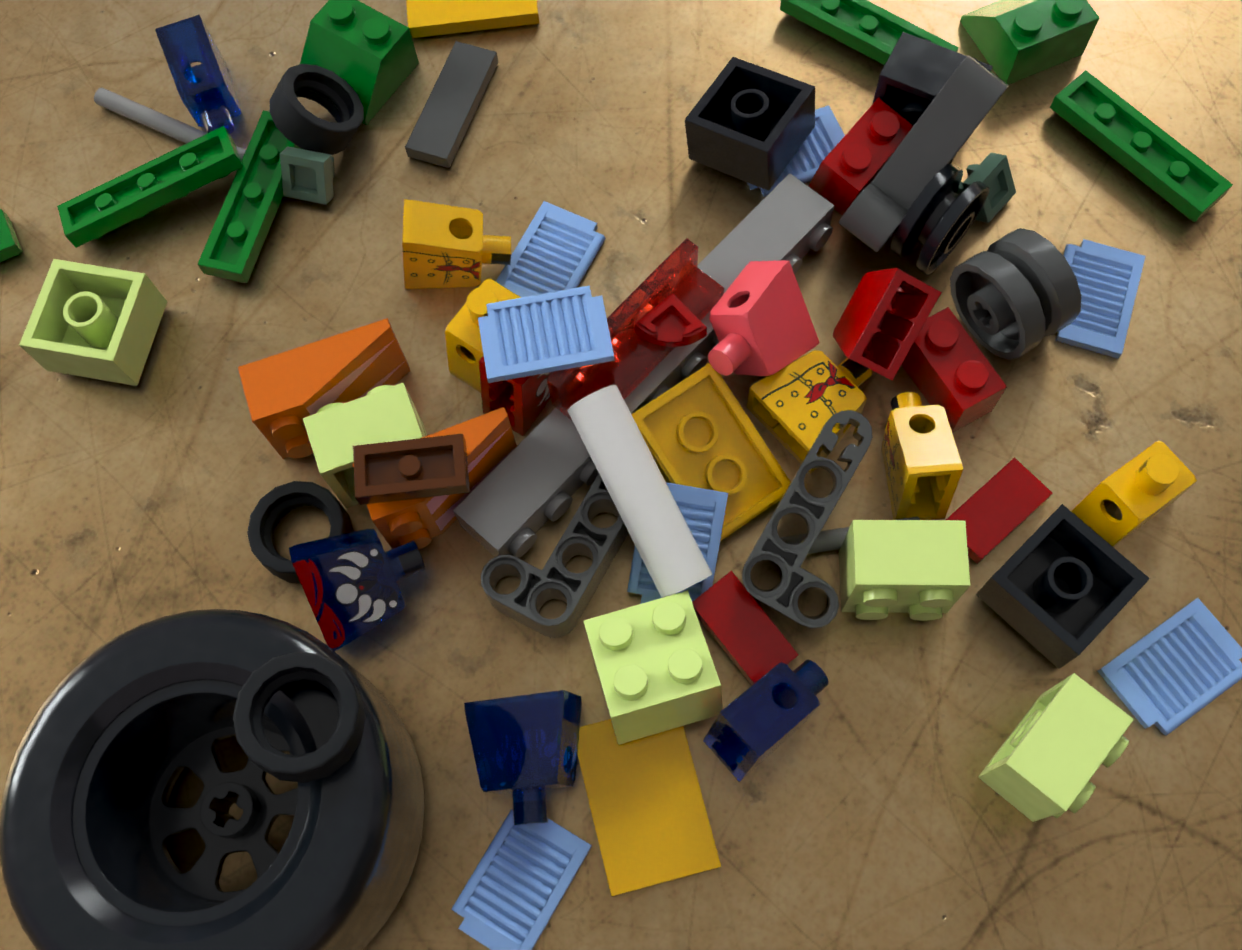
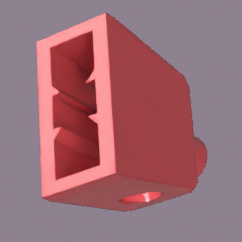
[708,260,820,376]

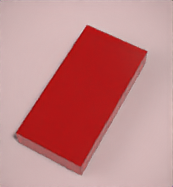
[946,457,1053,564]
[692,570,799,689]

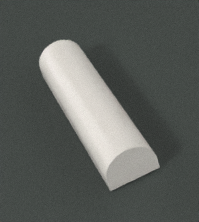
[567,385,712,598]

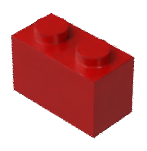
[808,98,913,216]
[902,307,1007,433]

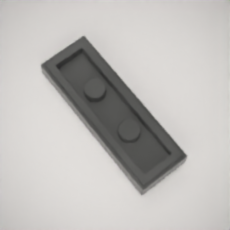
[405,41,498,168]

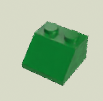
[300,0,419,125]
[960,0,1100,85]

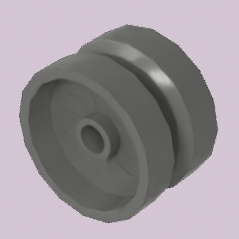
[950,228,1081,360]

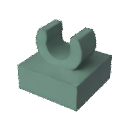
[280,146,335,205]
[956,153,1016,223]

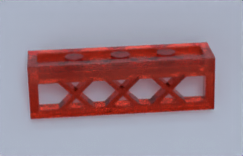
[547,238,724,421]

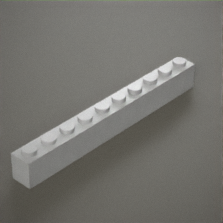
[453,173,834,558]

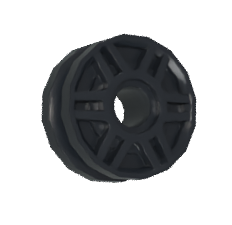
[890,163,989,275]

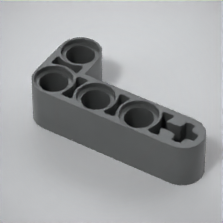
[839,55,1009,252]
[742,410,873,628]
[481,474,629,638]

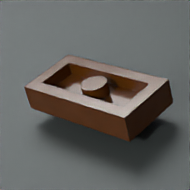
[353,433,470,505]

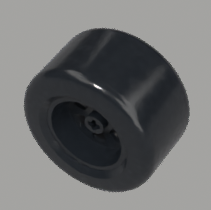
[0,609,424,950]

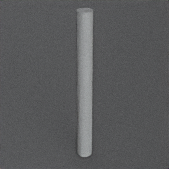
[94,88,246,161]

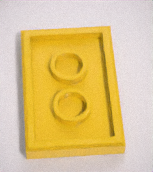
[406,0,540,38]
[631,363,791,542]
[571,719,721,897]

